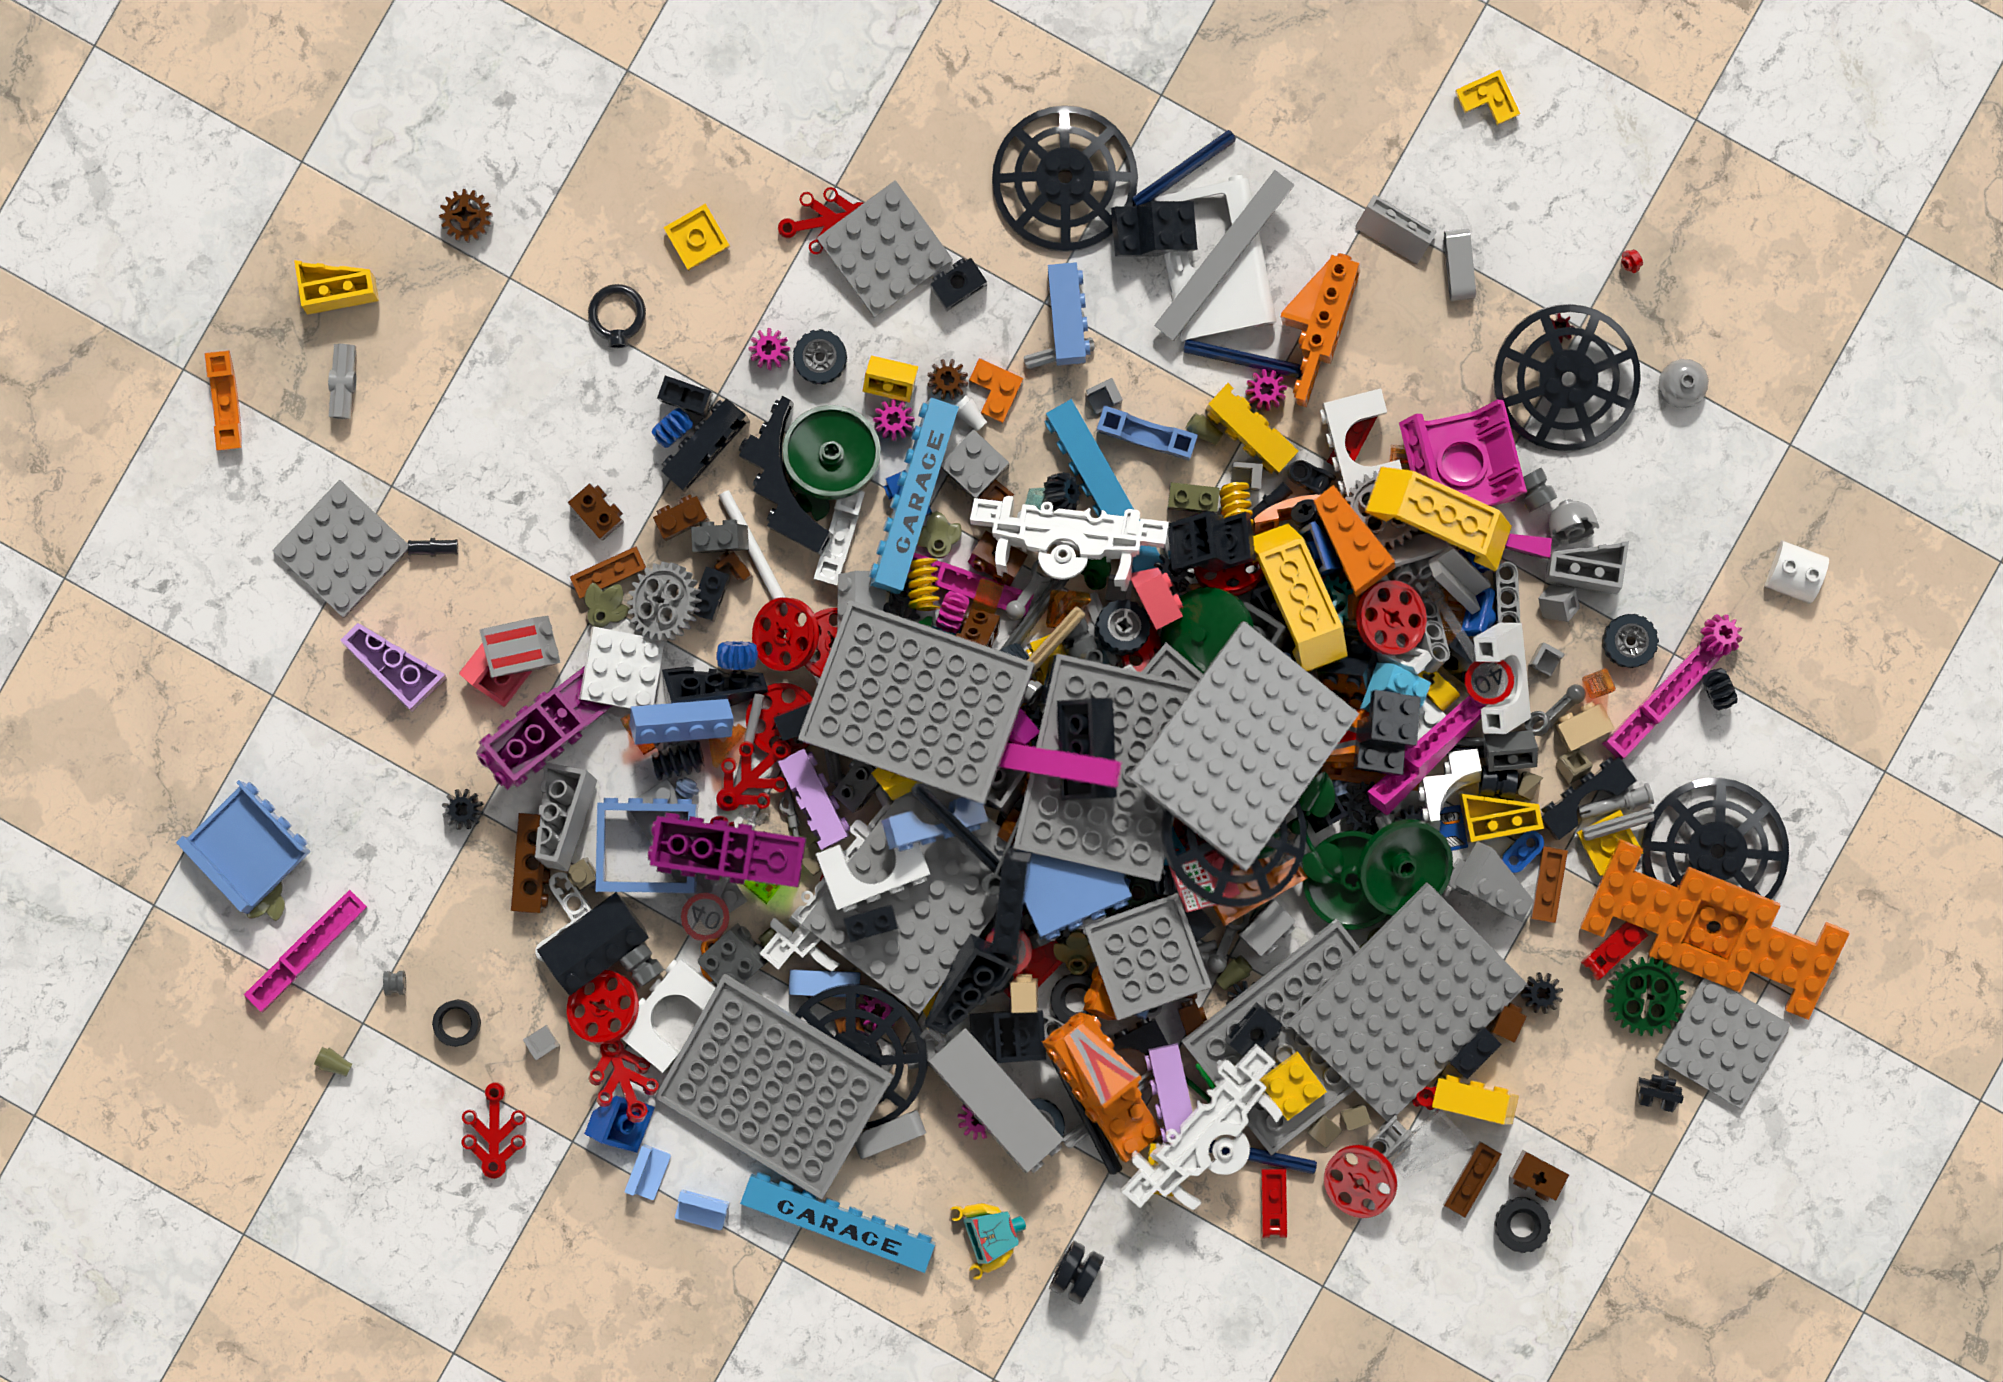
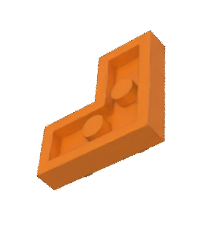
[969,358,1023,423]

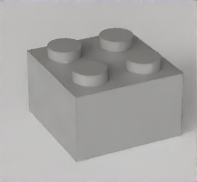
[940,429,1009,499]
[1238,899,1296,956]

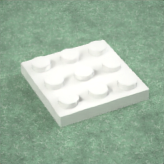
[579,627,665,709]

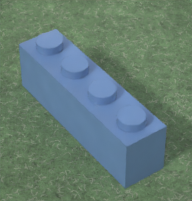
[1048,262,1090,366]
[629,699,734,745]

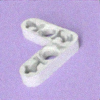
[535,872,592,962]

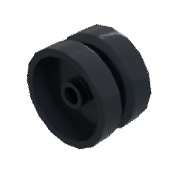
[1049,1240,1105,1305]

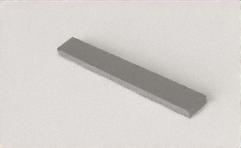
[1154,170,1295,341]

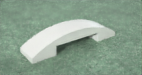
[814,491,865,586]

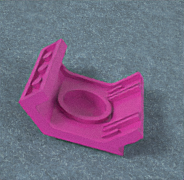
[1399,400,1527,506]

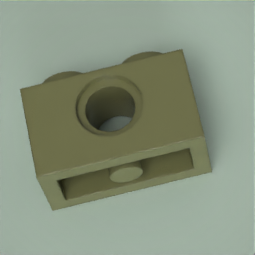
[1167,482,1220,514]

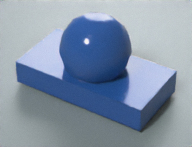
[1461,588,1496,637]

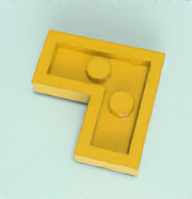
[1455,70,1521,125]

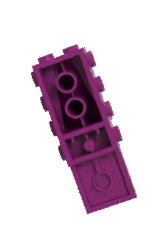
[476,666,613,790]
[648,813,806,888]

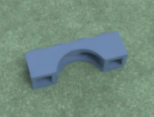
[1096,406,1198,461]
[882,797,988,852]

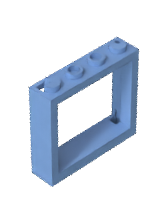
[596,798,698,893]

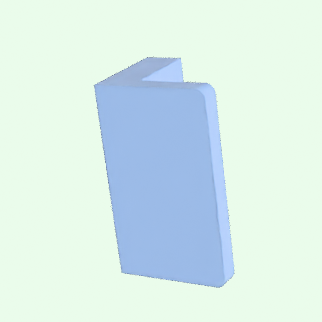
[624,1144,671,1200]
[675,1189,730,1230]

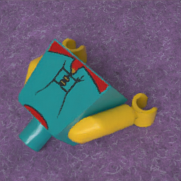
[950,1203,1026,1280]

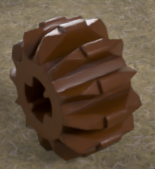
[927,359,968,400]

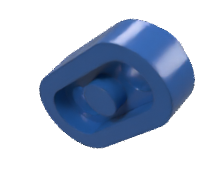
[1501,831,1544,873]

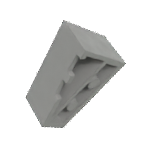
[1545,541,1629,595]
[1454,841,1534,922]

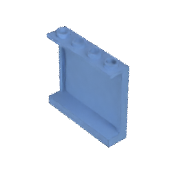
[176,780,311,914]
[1017,849,1131,941]

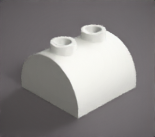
[1764,541,1829,603]

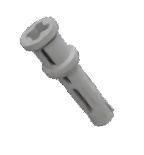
[1578,783,1654,821]

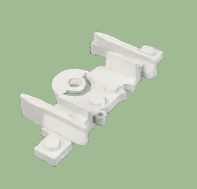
[970,496,1169,591]
[759,803,891,971]
[1121,1044,1283,1210]

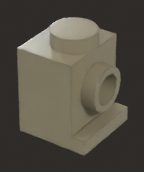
[567,857,596,891]

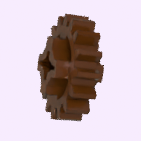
[439,189,493,243]

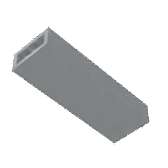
[927,1028,1064,1173]

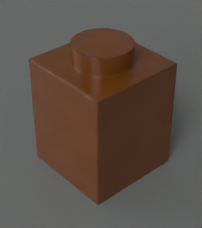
[1490,1003,1527,1043]

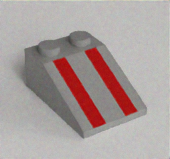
[479,616,561,677]

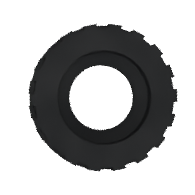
[1050,973,1098,1024]
[1494,1197,1551,1253]

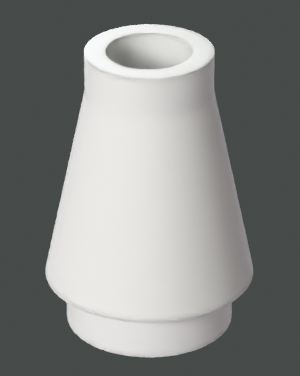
[954,395,987,431]

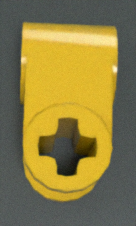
[1415,670,1460,712]

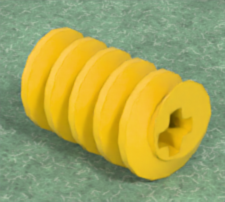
[1219,482,1254,525]
[907,558,940,611]

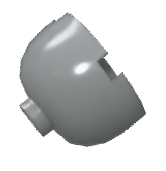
[1658,359,1709,408]
[1548,499,1599,544]

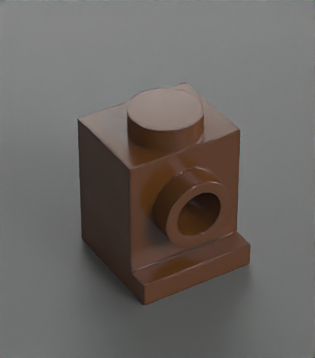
[1177,999,1207,1036]

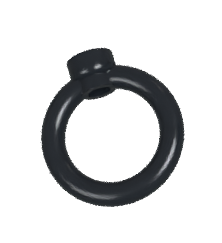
[588,284,646,348]

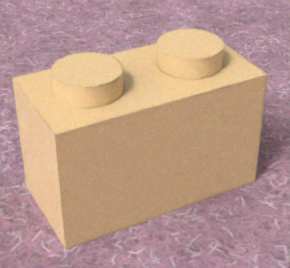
[1554,701,1615,752]
[1011,974,1039,1013]

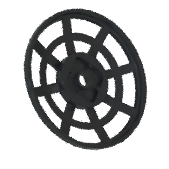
[992,105,1138,252]
[1493,304,1641,451]
[1641,778,1789,925]
[1161,800,1306,907]
[794,984,928,1129]

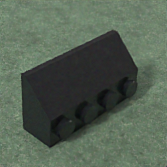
[1057,698,1117,800]
[537,892,649,996]

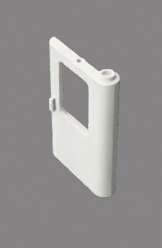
[1153,175,1277,342]

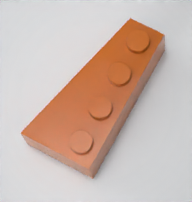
[1314,485,1396,598]

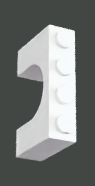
[1320,388,1402,497]
[1474,623,1531,734]
[816,842,931,912]
[618,958,716,1073]

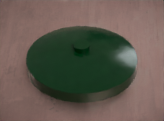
[783,405,881,500]
[1161,587,1254,674]
[1357,819,1453,915]
[1303,831,1388,930]

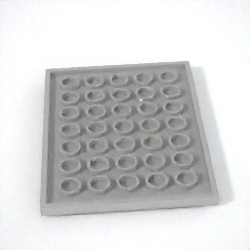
[798,600,1036,805]
[1127,621,1359,871]
[1014,654,1195,881]
[802,783,1017,1014]
[1287,883,1528,1122]
[1182,919,1360,1155]
[654,974,894,1200]

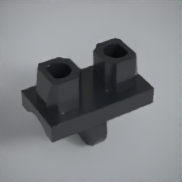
[1637,1069,1684,1112]

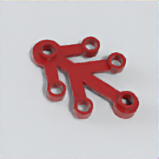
[778,187,863,255]
[716,739,792,811]
[589,1039,659,1123]
[461,1082,527,1179]

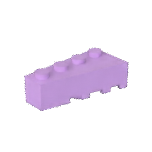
[340,623,447,712]
[778,749,850,850]
[1145,1043,1193,1143]

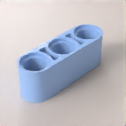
[789,969,861,997]

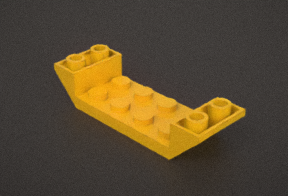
[1365,467,1512,571]
[1252,524,1347,672]

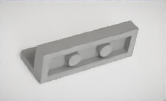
[1355,195,1437,264]
[1428,546,1491,615]

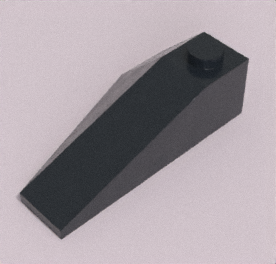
[662,667,768,707]
[924,934,1017,1035]

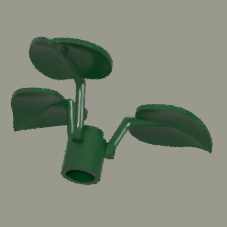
[1257,771,1344,884]

